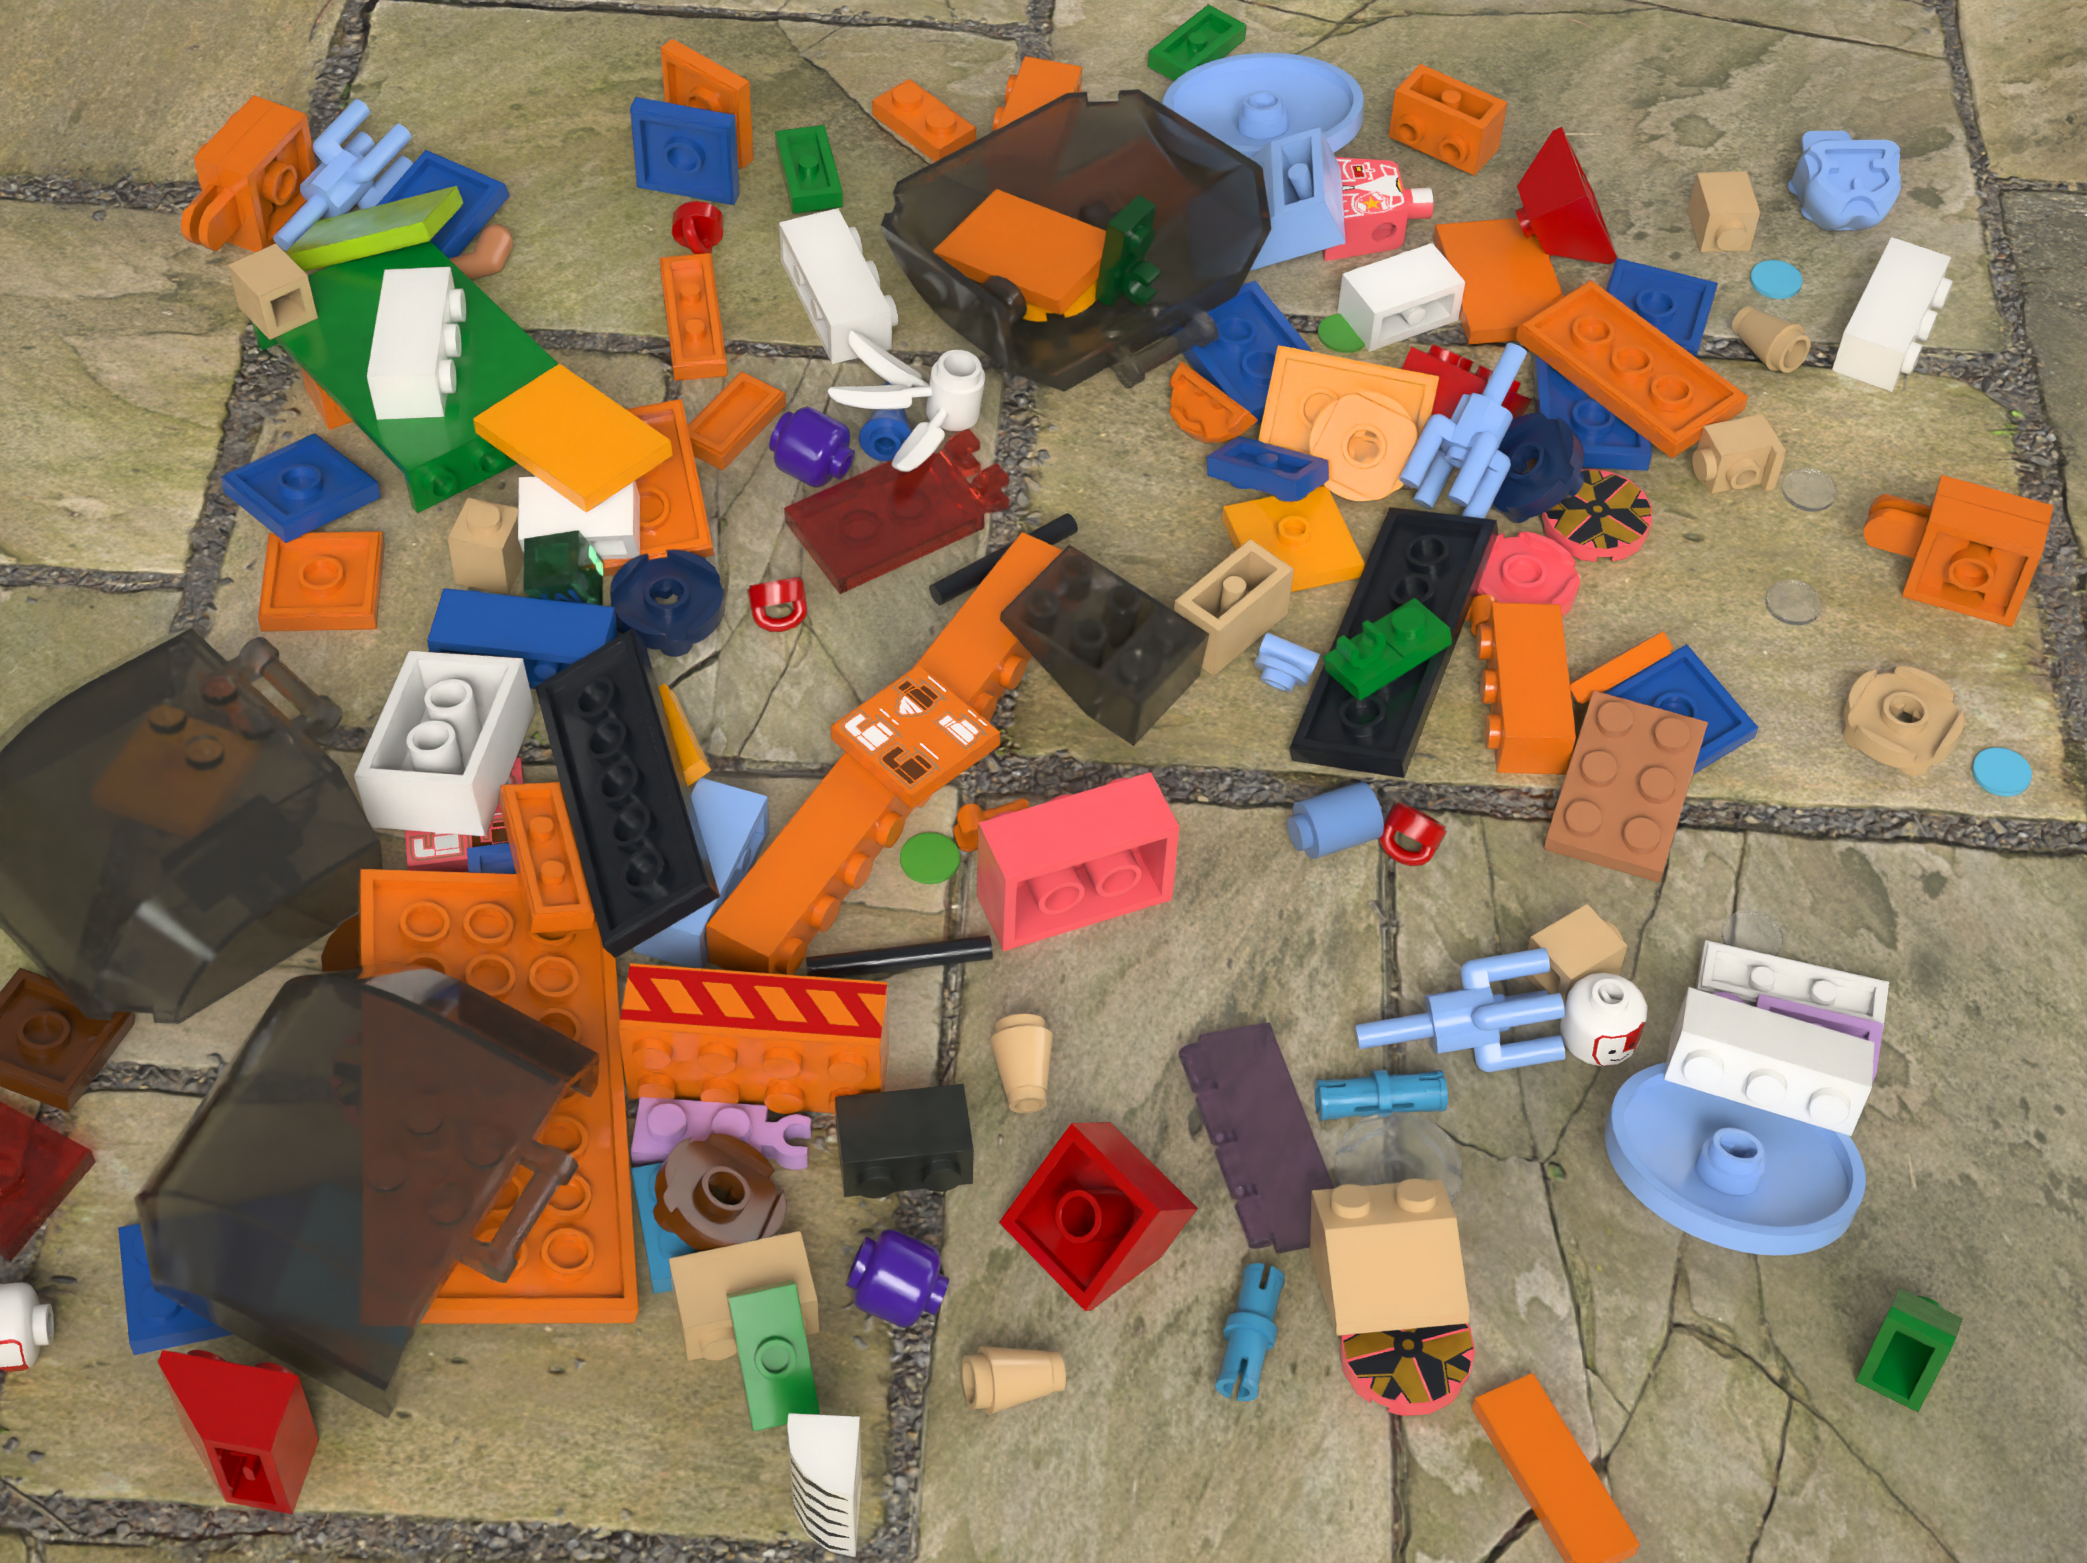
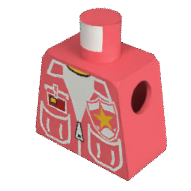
[1322,157,1433,261]

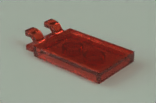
[784,428,1009,594]

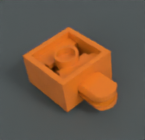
[181,95,317,252]
[1864,475,2054,627]

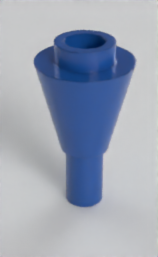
[859,382,912,462]

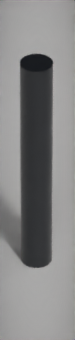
[929,513,1078,605]
[806,935,993,978]

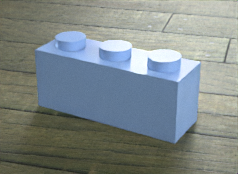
[633,778,770,969]

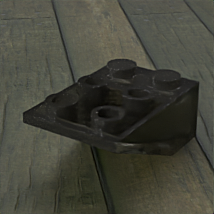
[1000,544,1209,746]

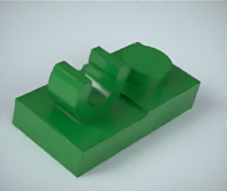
[1323,598,1452,701]

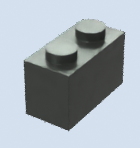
[835,1084,974,1199]

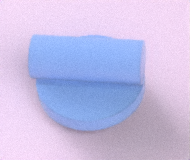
[1254,632,1320,692]

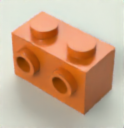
[1388,64,1508,176]

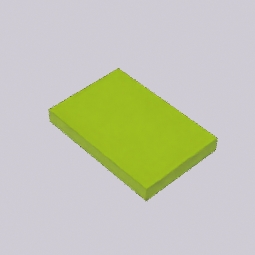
[285,186,463,272]

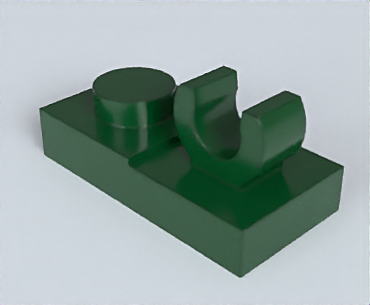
[1095,194,1161,307]

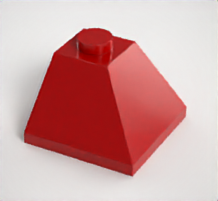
[1515,127,1618,265]

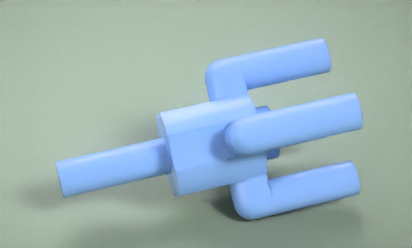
[273,99,413,251]
[1399,343,1527,519]
[1355,947,1565,1072]

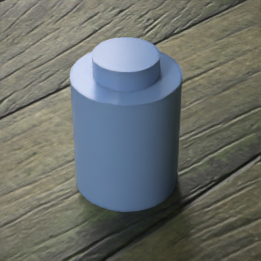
[1287,781,1384,859]

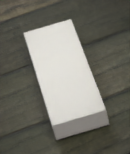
[1695,940,1889,1032]

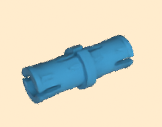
[1314,1070,1448,1121]
[1215,1263,1285,1402]

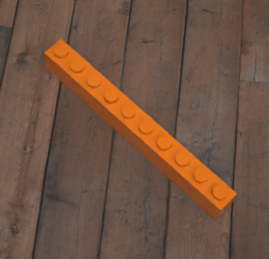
[705,532,1084,975]

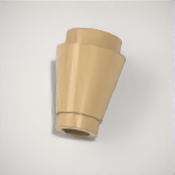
[1732,306,1811,373]
[990,1014,1053,1113]
[961,1346,1066,1415]

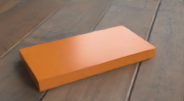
[1515,280,1749,459]

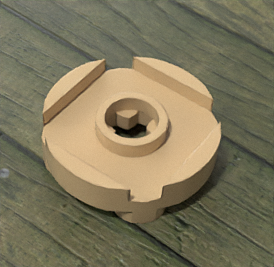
[1843,666,1965,776]

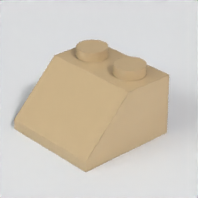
[1310,1178,1470,1336]

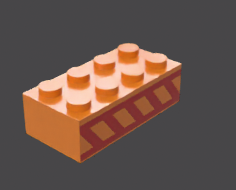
[619,963,889,1115]

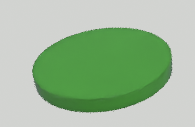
[1318,314,1365,353]
[900,833,960,884]

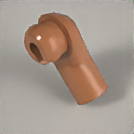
[448,224,513,280]

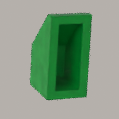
[1855,1288,1963,1412]

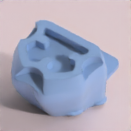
[1788,131,1901,231]

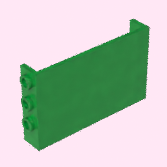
[251,241,558,513]

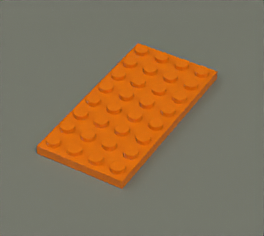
[359,869,639,1324]

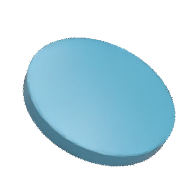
[1750,260,1803,299]
[1972,747,2032,797]

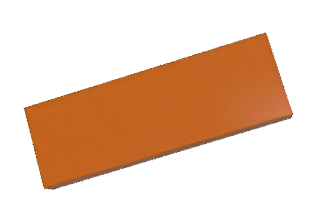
[659,253,728,381]
[498,782,595,933]
[1472,1373,1640,1563]

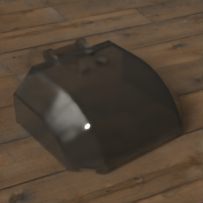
[881,89,1272,392]
[0,628,383,1024]
[134,961,600,1418]

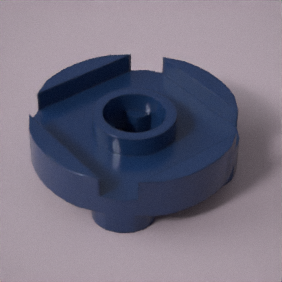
[1491,413,1584,523]
[610,550,725,657]

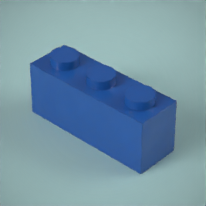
[427,588,618,689]

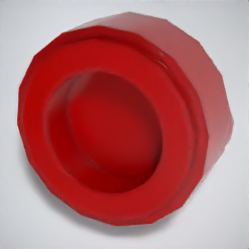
[671,201,724,254]
[747,577,807,632]
[1379,802,1447,867]

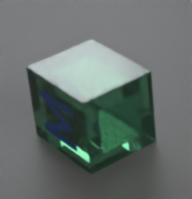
[523,530,603,606]

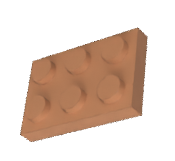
[1544,690,1708,883]

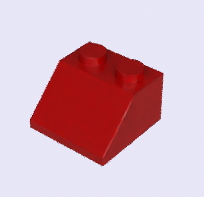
[999,1122,1198,1311]

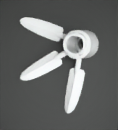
[828,331,985,472]

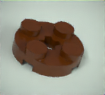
[653,1134,787,1252]

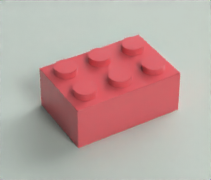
[977,772,1180,952]

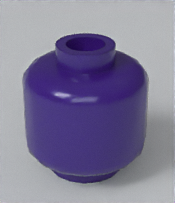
[769,406,855,488]
[845,1229,950,1328]

